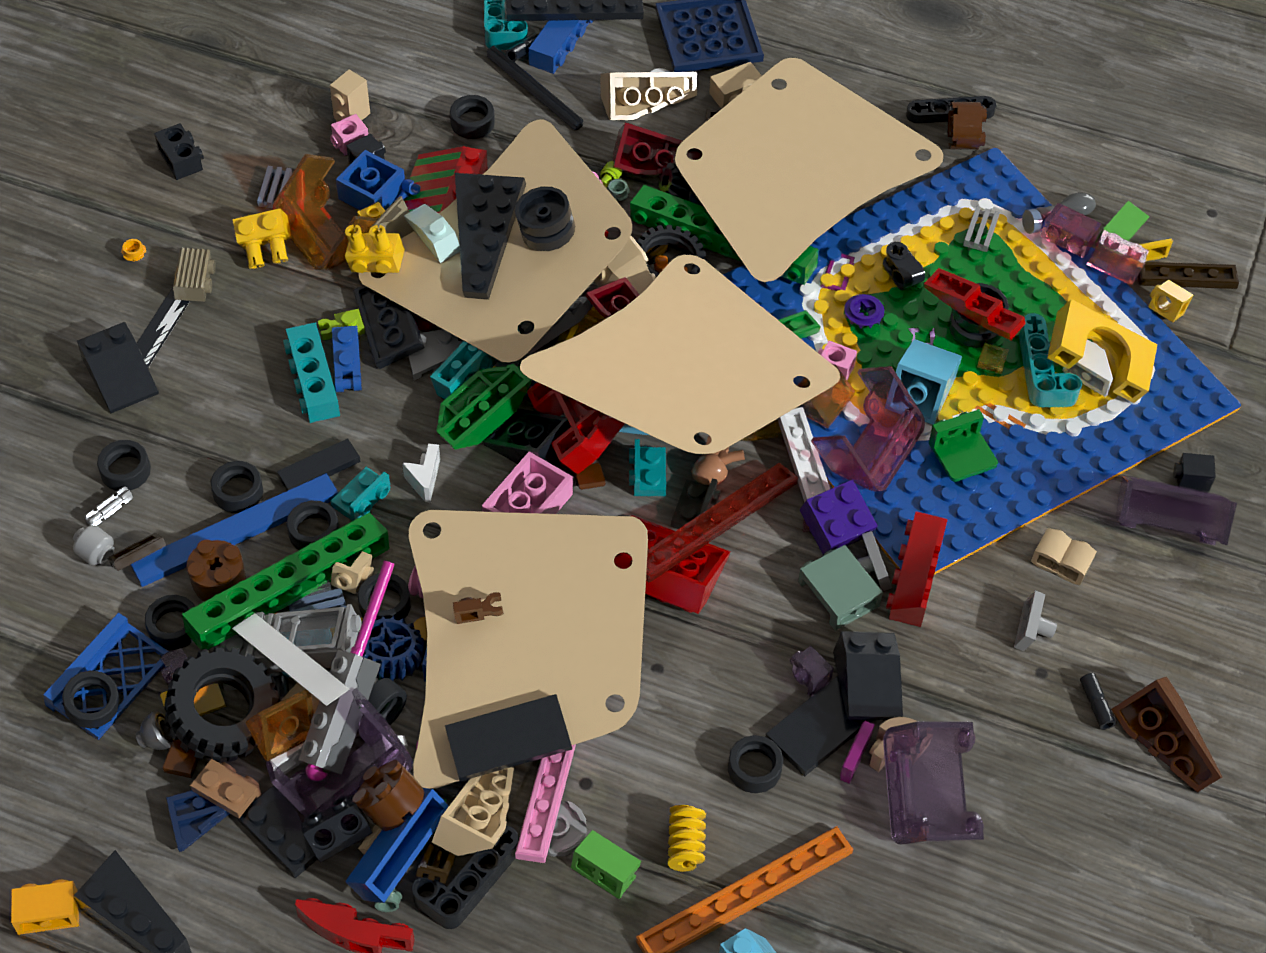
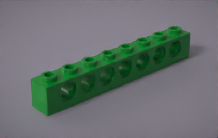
[630,185,819,285]
[182,512,390,650]

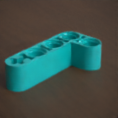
[484,0,528,50]
[1019,313,1082,407]

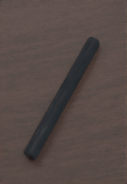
[487,46,583,130]

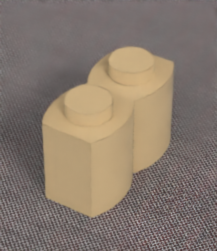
[1031,528,1097,585]

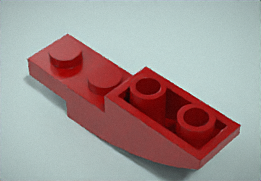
[295,898,415,953]

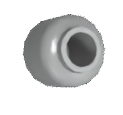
[73,525,115,565]

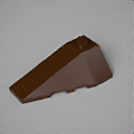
[1111,676,1222,792]

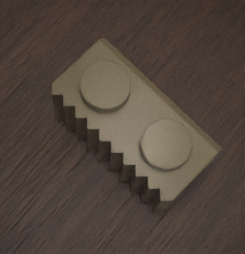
[173,247,215,302]

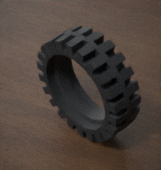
[637,225,706,277]

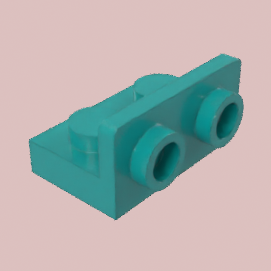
[629,439,666,496]
[331,467,391,521]

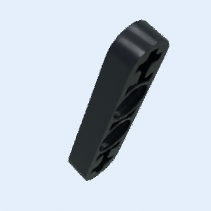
[906,96,996,123]

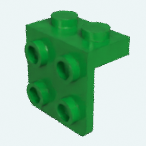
[928,409,998,482]

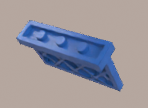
[43,613,172,740]

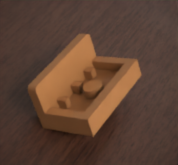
[190,759,261,818]

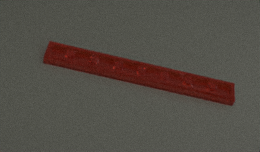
[630,463,799,583]

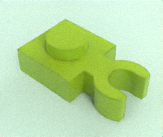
[318,309,365,340]

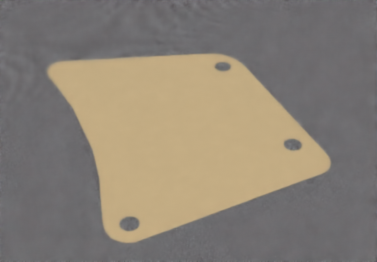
[675,58,943,282]
[359,120,632,363]
[520,255,840,454]
[409,510,648,789]

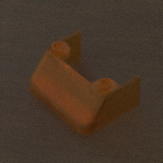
[272,154,379,270]

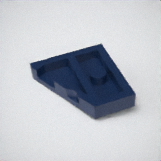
[166,791,230,852]

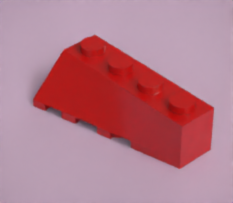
[886,511,948,627]

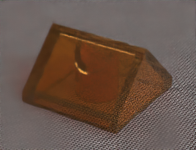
[797,364,855,428]
[245,689,314,761]

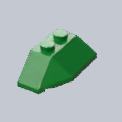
[437,364,532,450]

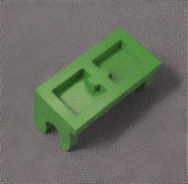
[1095,201,1149,254]
[571,830,641,899]

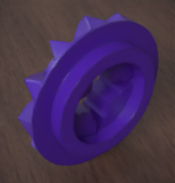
[844,294,884,329]

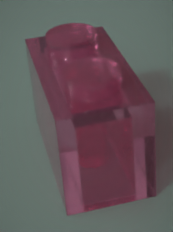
[1040,203,1101,258]
[1087,230,1149,285]

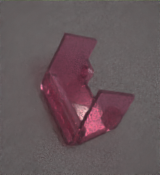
[811,366,925,491]

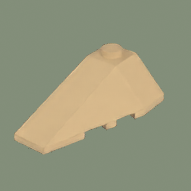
[600,72,697,120]
[594,236,656,294]
[432,767,514,856]

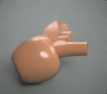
[691,436,745,486]

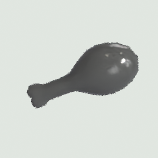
[1036,192,1096,220]

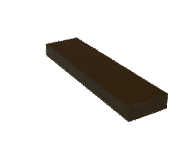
[1137,261,1239,289]

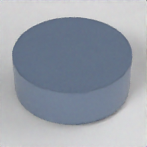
[1022,208,1042,234]

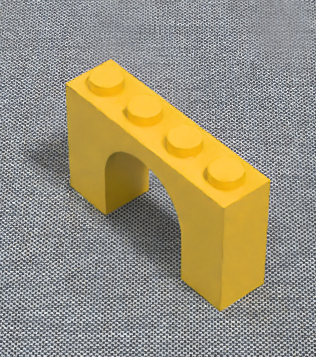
[1047,299,1157,403]

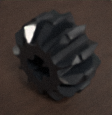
[657,163,692,200]

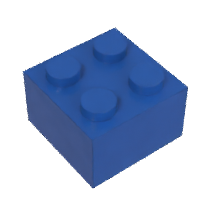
[336,150,405,211]

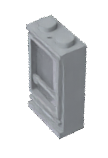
[245,604,362,673]

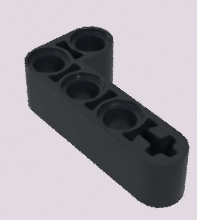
[412,826,519,929]

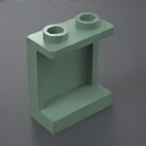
[798,545,883,631]

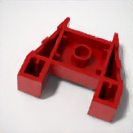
[527,382,625,474]

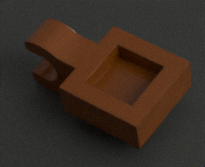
[453,592,504,624]

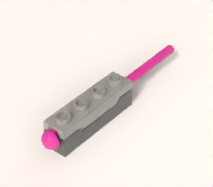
[298,561,395,781]

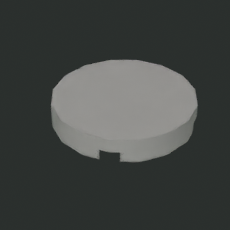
[547,801,587,857]

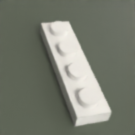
[777,407,830,502]

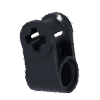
[882,242,925,290]

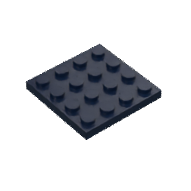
[655,0,764,72]

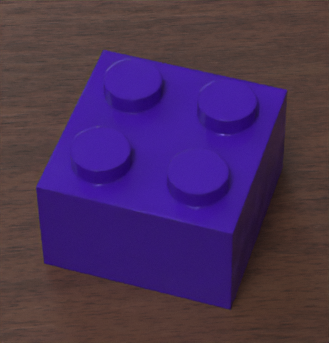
[800,480,878,556]

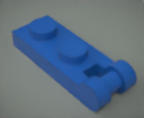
[332,326,362,393]

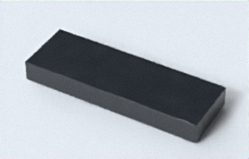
[277,438,361,491]

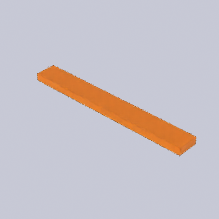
[636,826,853,953]

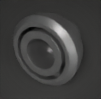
[136,711,174,750]

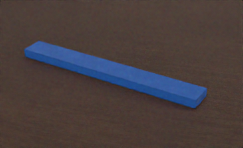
[131,473,338,587]

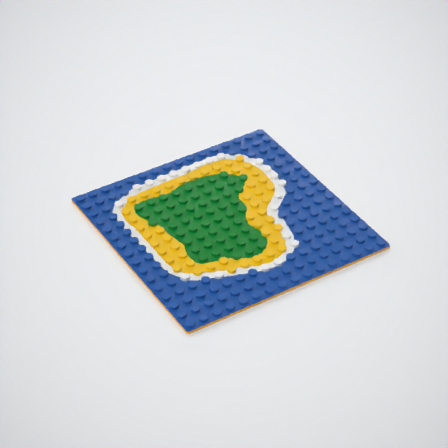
[723,148,1241,575]

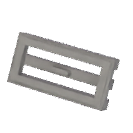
[963,206,1000,252]

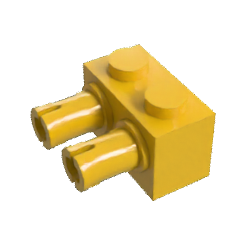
[233,209,292,269]
[345,225,405,273]

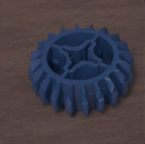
[357,615,425,681]

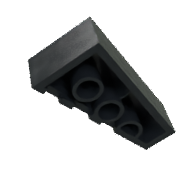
[74,850,192,953]

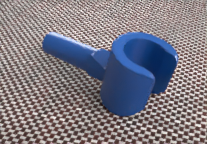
[394,179,421,202]

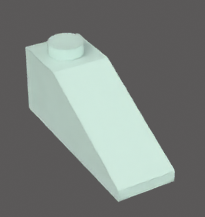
[404,204,460,263]

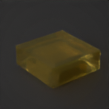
[977,343,1009,374]

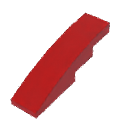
[924,268,1025,340]

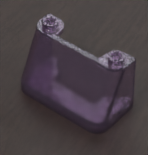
[883,722,984,845]

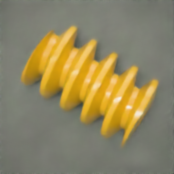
[668,805,706,872]

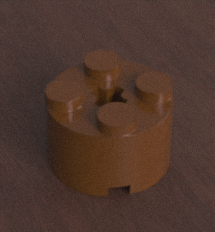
[947,102,987,150]
[187,539,246,602]
[352,759,425,831]

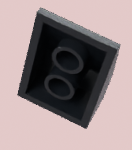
[77,322,159,413]
[483,409,571,468]
[833,631,903,720]

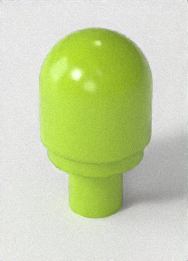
[600,161,622,188]

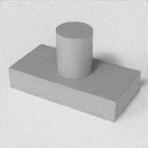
[857,531,892,591]
[1014,590,1057,651]

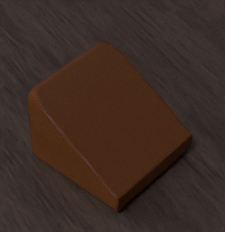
[575,463,606,490]

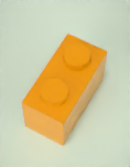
[11,879,79,935]

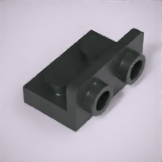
[671,478,721,535]

